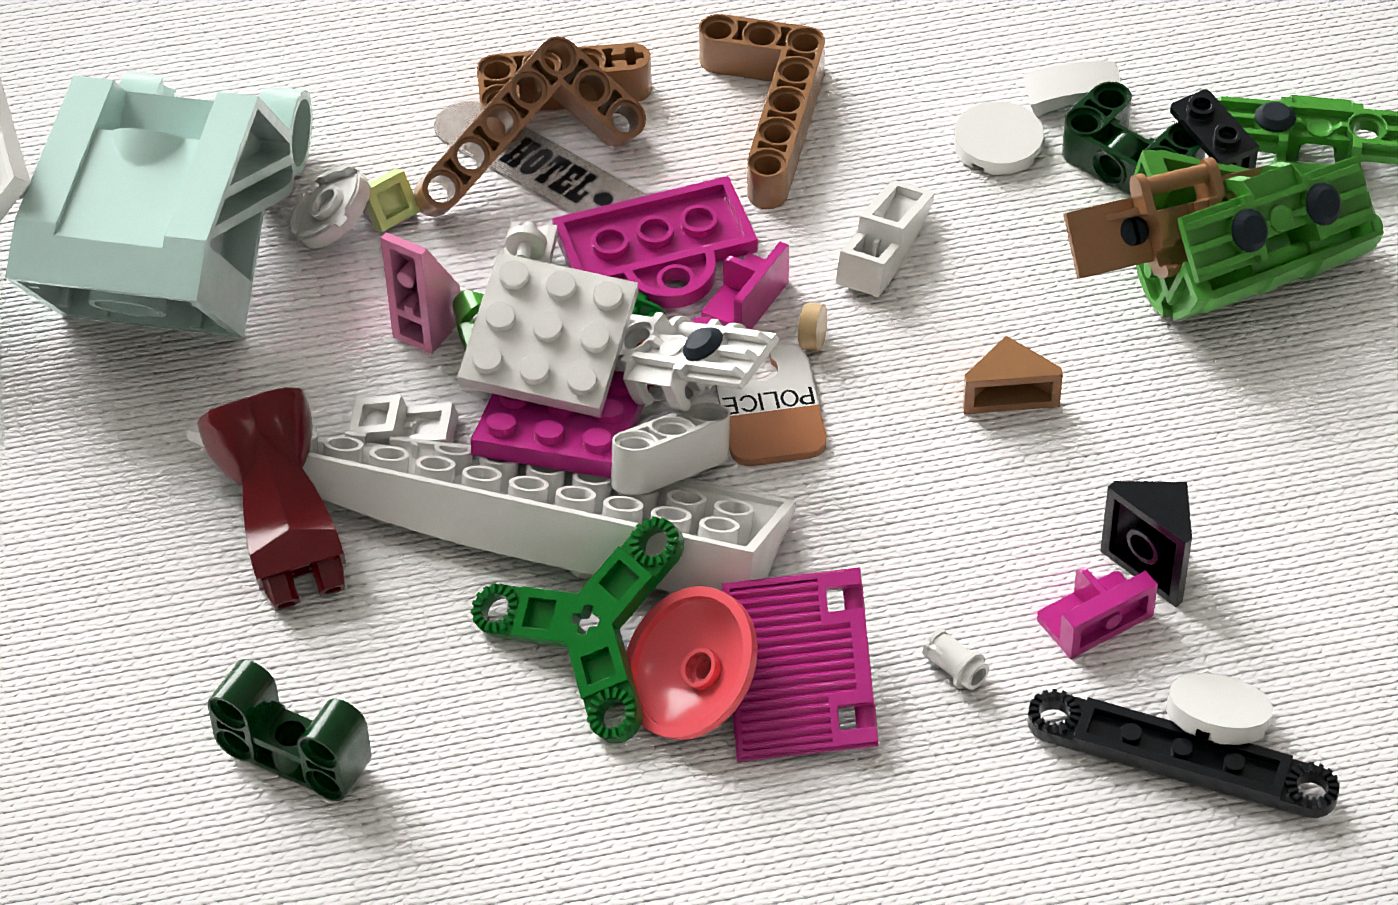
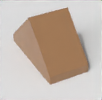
[963,336,1063,414]

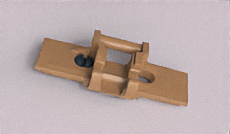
[1063,157,1266,279]

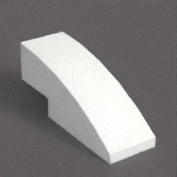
[835,180,935,297]

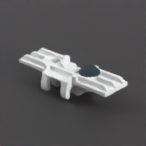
[615,312,780,412]

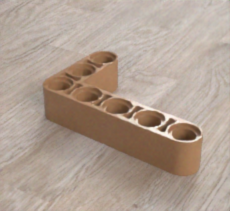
[699,14,825,209]
[414,36,646,217]

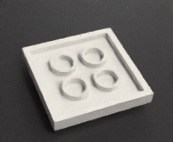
[457,252,638,418]

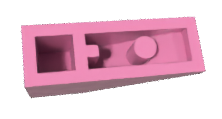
[380,232,461,354]

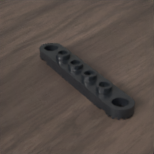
[1027,688,1340,818]

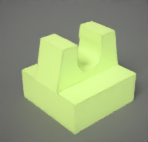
[363,169,421,232]

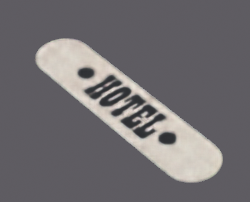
[434,101,648,213]

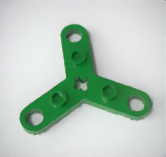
[471,516,684,743]

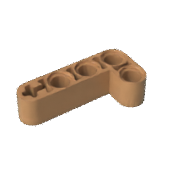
[477,43,652,143]

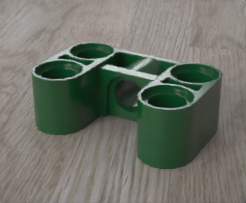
[1062,81,1205,195]
[207,659,372,801]

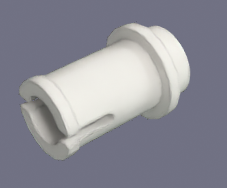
[922,629,989,690]

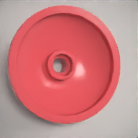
[626,586,758,740]

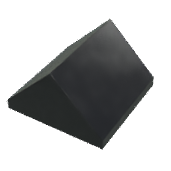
[1100,481,1192,607]

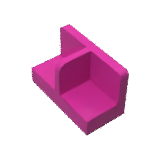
[701,241,789,330]
[1037,567,1158,659]

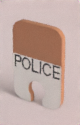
[715,345,826,466]

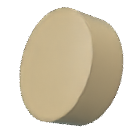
[798,302,827,352]

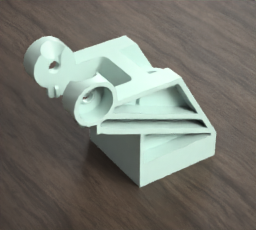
[5,70,313,338]

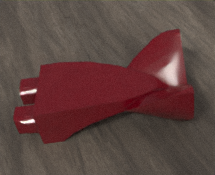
[197,387,346,611]

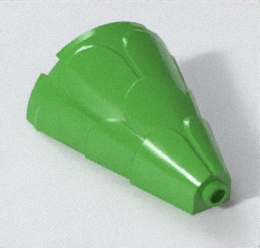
[1131,150,1384,320]

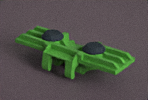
[1177,155,1376,284]

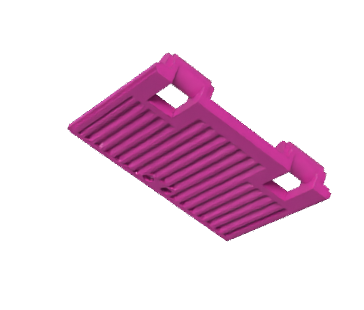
[722,567,879,762]

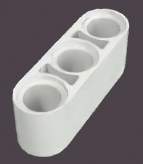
[611,403,730,495]

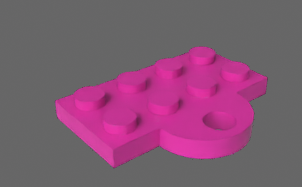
[552,176,758,309]

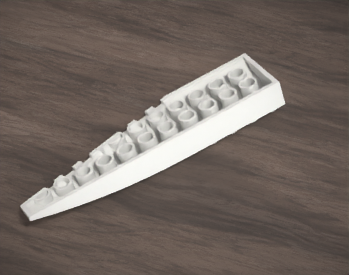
[187,422,796,595]

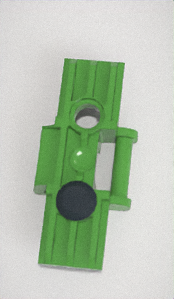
[1217,95,1398,174]

